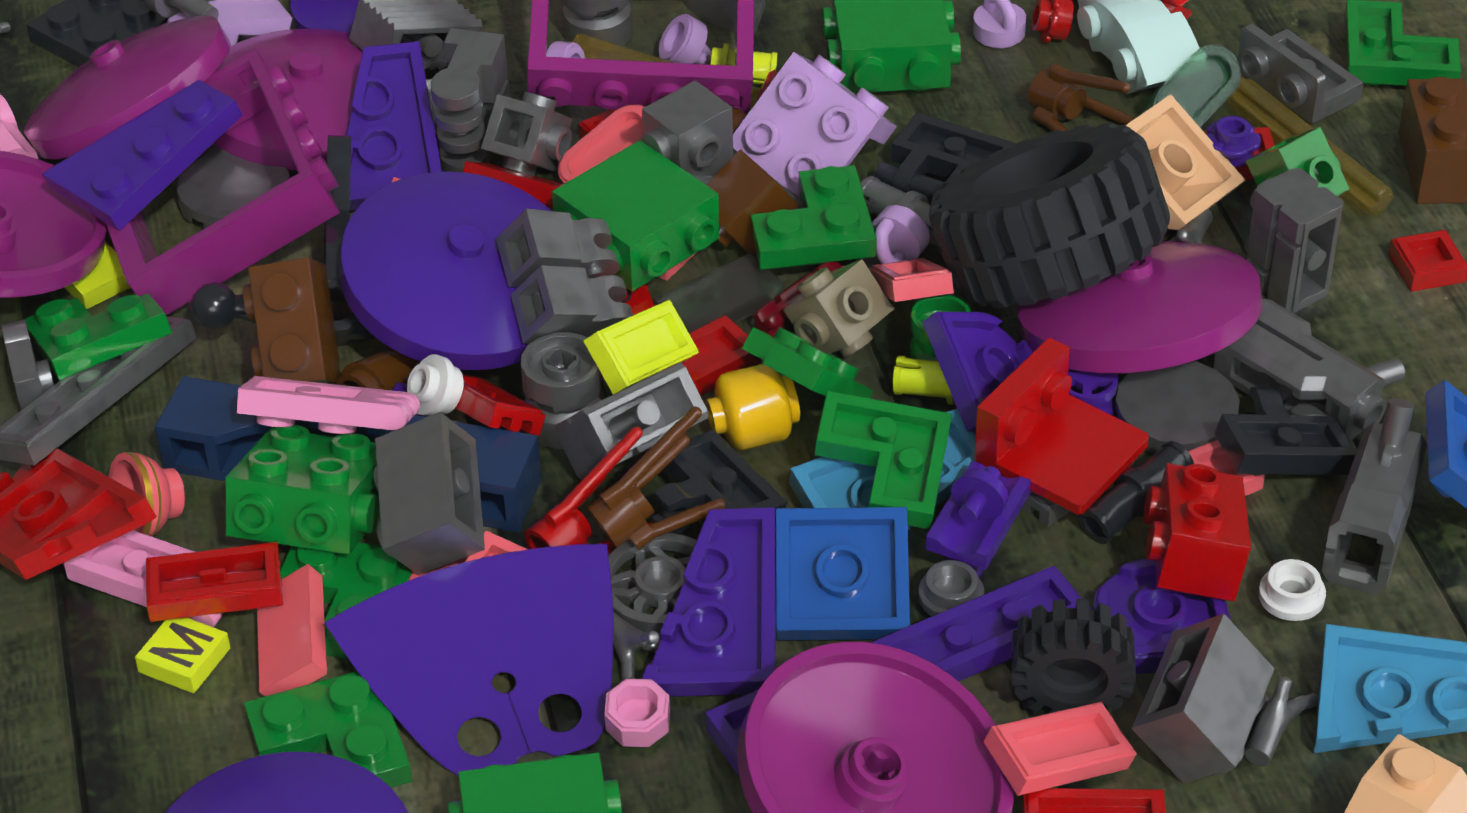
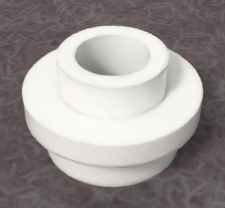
[407,354,464,417]
[1259,559,1326,621]

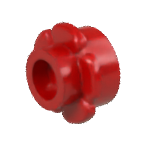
[1031,0,1074,44]

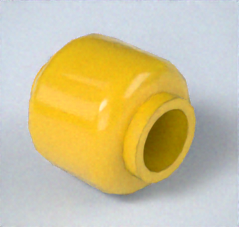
[705,364,800,451]

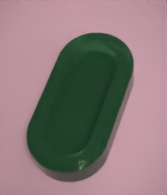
[1147,44,1241,127]

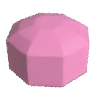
[604,679,670,747]

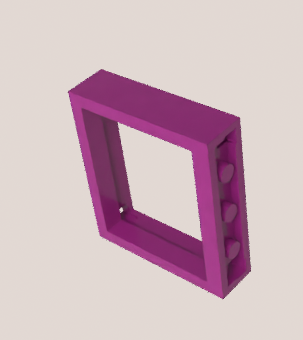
[528,0,754,114]
[106,49,340,315]

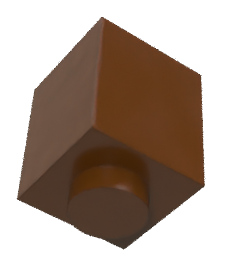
[706,149,799,255]

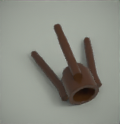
[1028,63,1135,132]
[586,406,726,550]

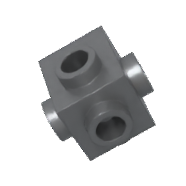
[481,91,572,176]

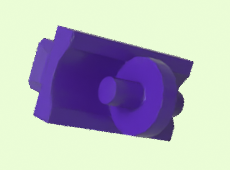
[926,461,1031,578]

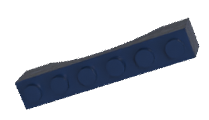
[155,376,542,533]

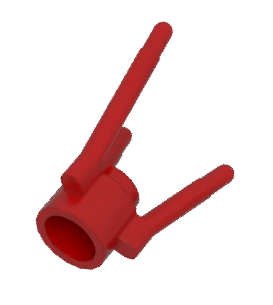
[524,427,652,554]

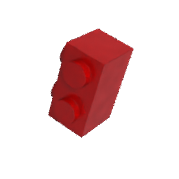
[1143,463,1251,602]

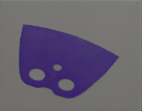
[324,544,614,776]

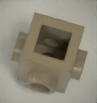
[783,259,894,357]

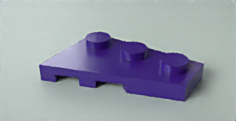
[346,41,442,210]
[642,507,776,697]

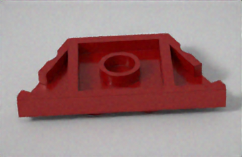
[0,448,157,580]

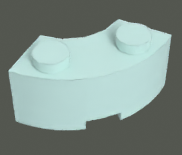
[1077,0,1207,94]

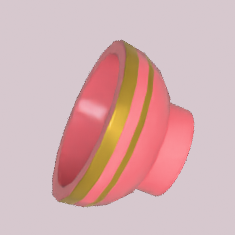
[108,452,185,537]

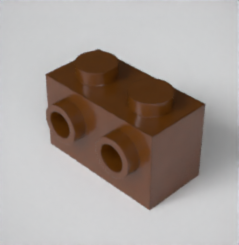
[1399,77,1467,204]
[243,257,341,385]

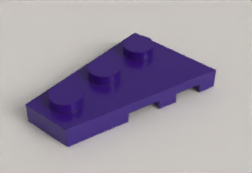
[42,80,243,231]

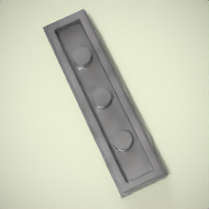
[0,317,197,465]

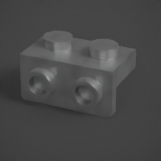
[1237,24,1363,124]

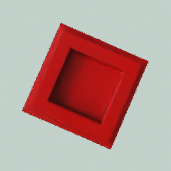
[1388,230,1467,292]

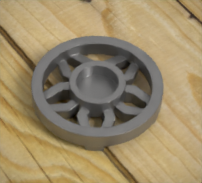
[608,533,697,633]

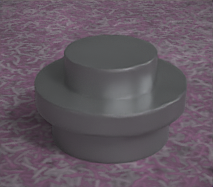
[918,560,984,616]

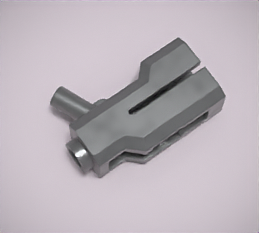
[1213,299,1405,441]
[1321,398,1428,595]

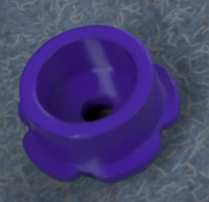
[1206,116,1261,167]

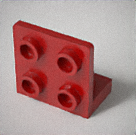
[974,337,1149,515]

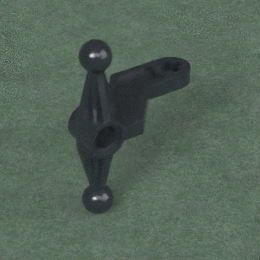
[190,135,376,347]

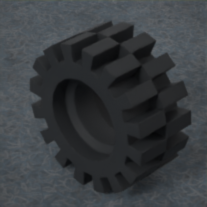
[1011,598,1136,714]

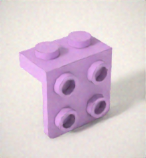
[733,52,897,199]

